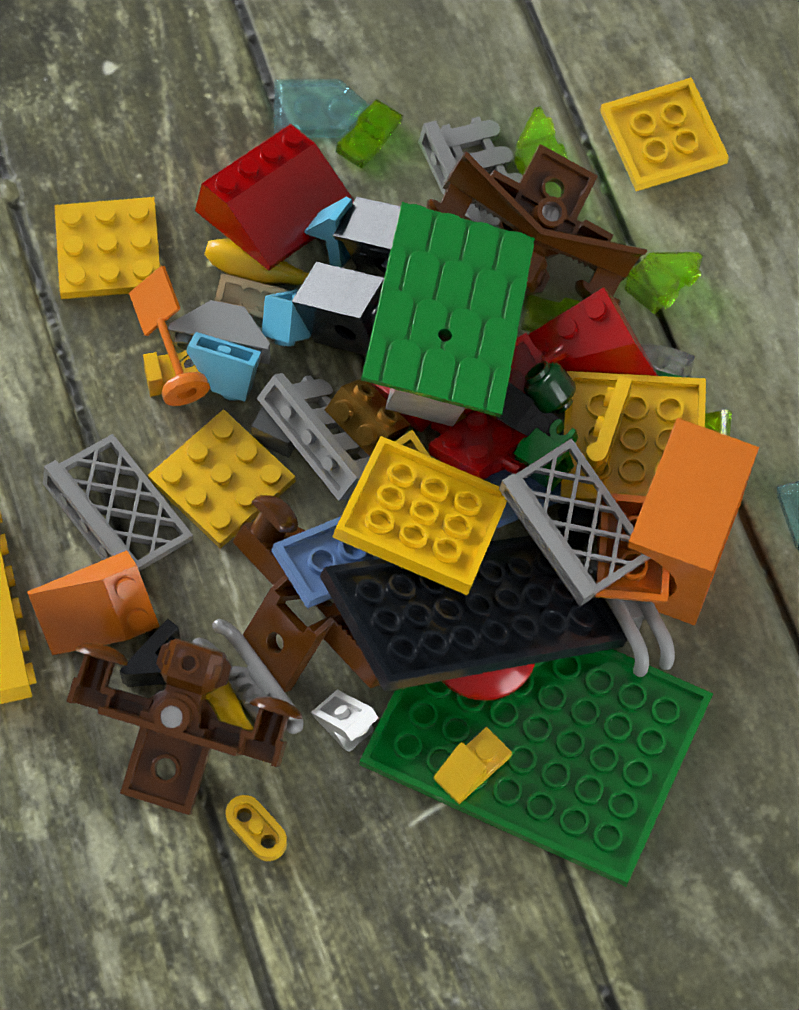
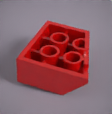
[528,287,658,376]

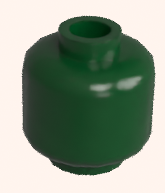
[524,361,576,414]

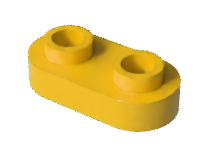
[226,795,287,861]

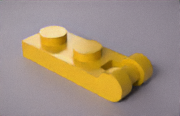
[586,375,632,476]

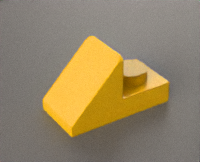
[434,727,512,804]

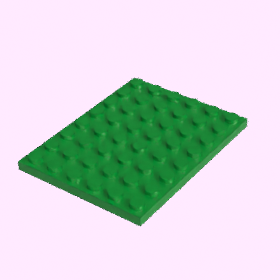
[359,649,713,887]

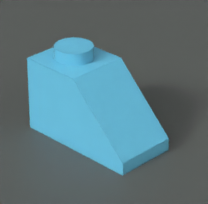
[262,289,311,346]
[186,332,261,402]

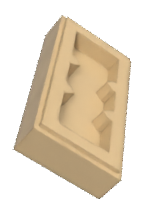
[215,273,288,319]

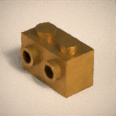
[324,378,411,457]

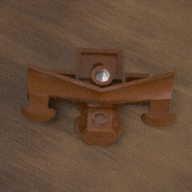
[427,144,647,305]

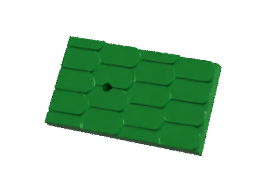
[361,202,535,427]

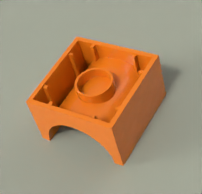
[627,418,759,626]

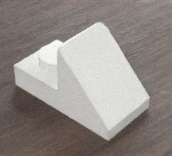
[311,689,378,752]

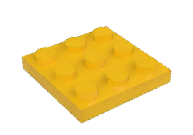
[600,77,729,192]
[54,197,160,299]
[148,409,296,549]

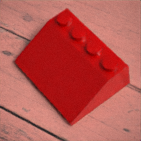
[195,124,354,271]

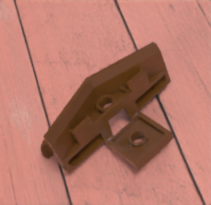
[233,495,380,692]

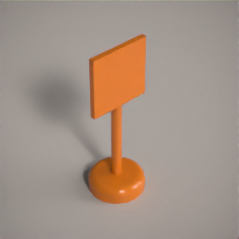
[129,266,210,406]

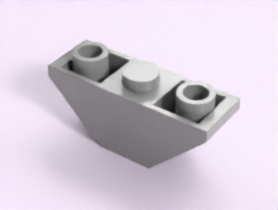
[168,300,271,364]

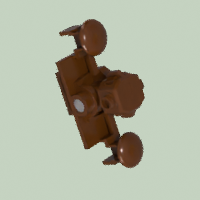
[66,639,302,815]

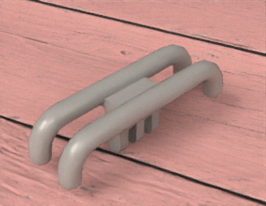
[582,559,675,677]
[192,619,304,734]

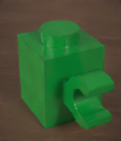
[513,419,578,492]

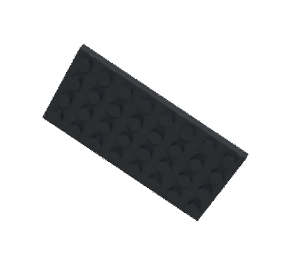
[320,535,627,692]

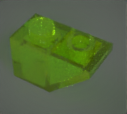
[514,106,568,175]
[625,252,703,315]

